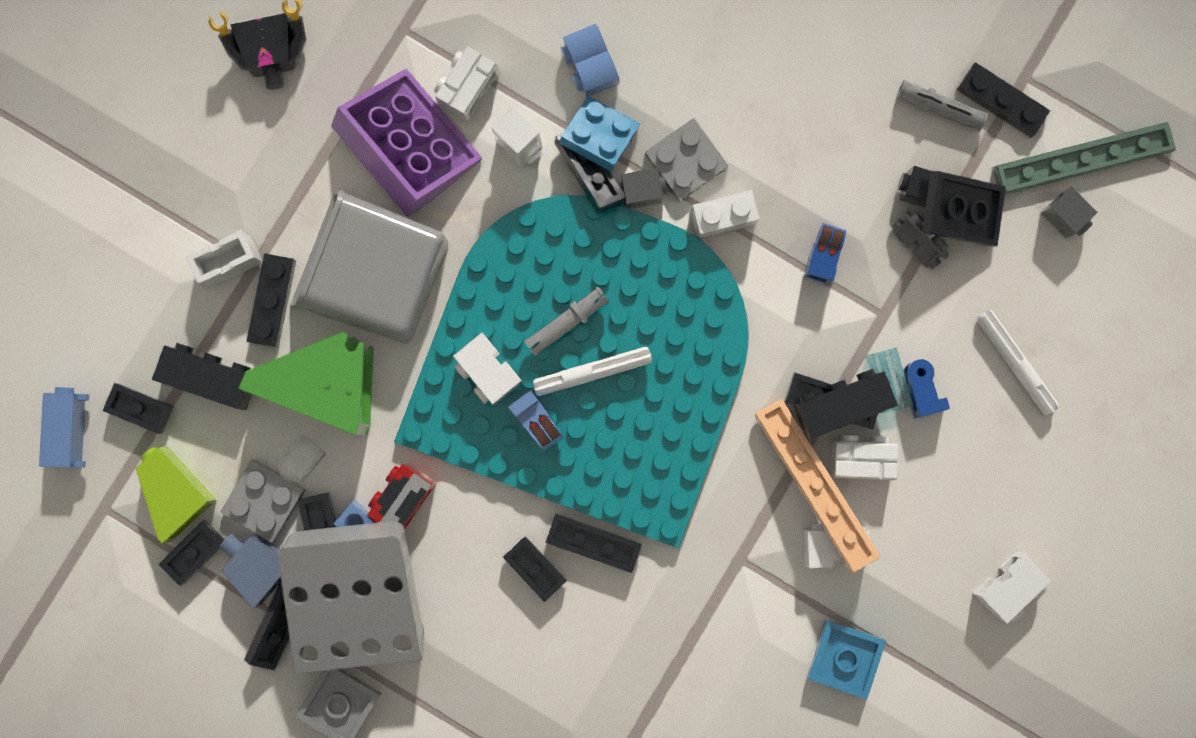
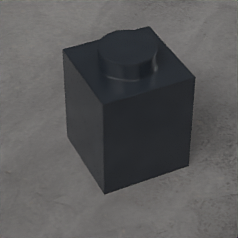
[898,166,931,208]

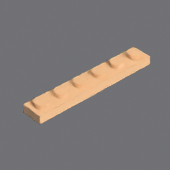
[755,399,881,574]

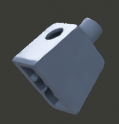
[219,534,281,609]

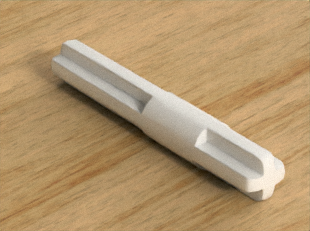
[977,310,1059,415]
[533,347,652,396]

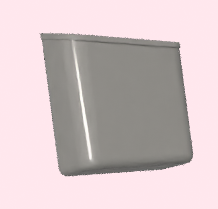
[290,189,449,344]
[278,521,424,674]

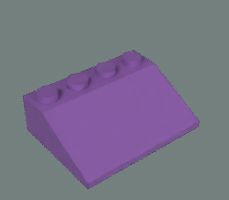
[331,68,482,217]

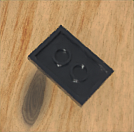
[922,171,1006,247]

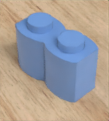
[560,24,620,97]

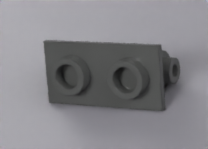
[891,210,949,270]

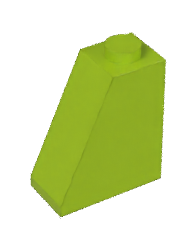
[135,447,216,544]

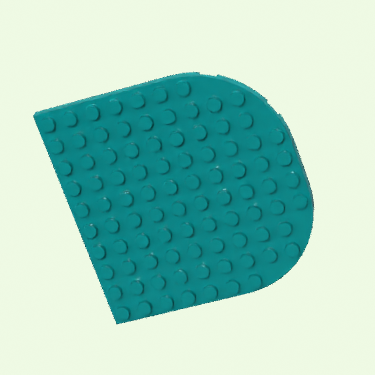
[394,195,749,549]

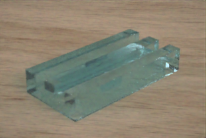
[866,347,913,414]

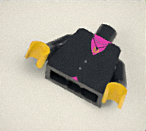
[208,0,307,90]

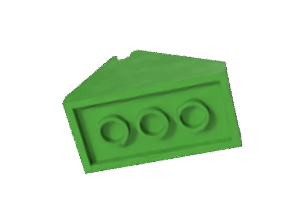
[239,332,374,436]

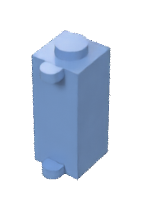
[39,387,89,468]

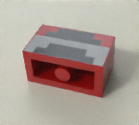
[367,464,436,529]

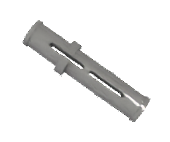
[896,79,988,131]
[524,287,609,357]

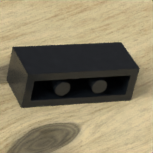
[152,342,252,410]
[793,368,898,439]

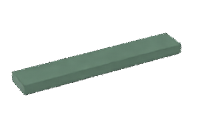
[992,122,1176,195]

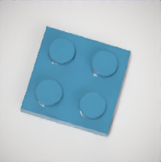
[559,96,640,172]
[807,619,886,700]

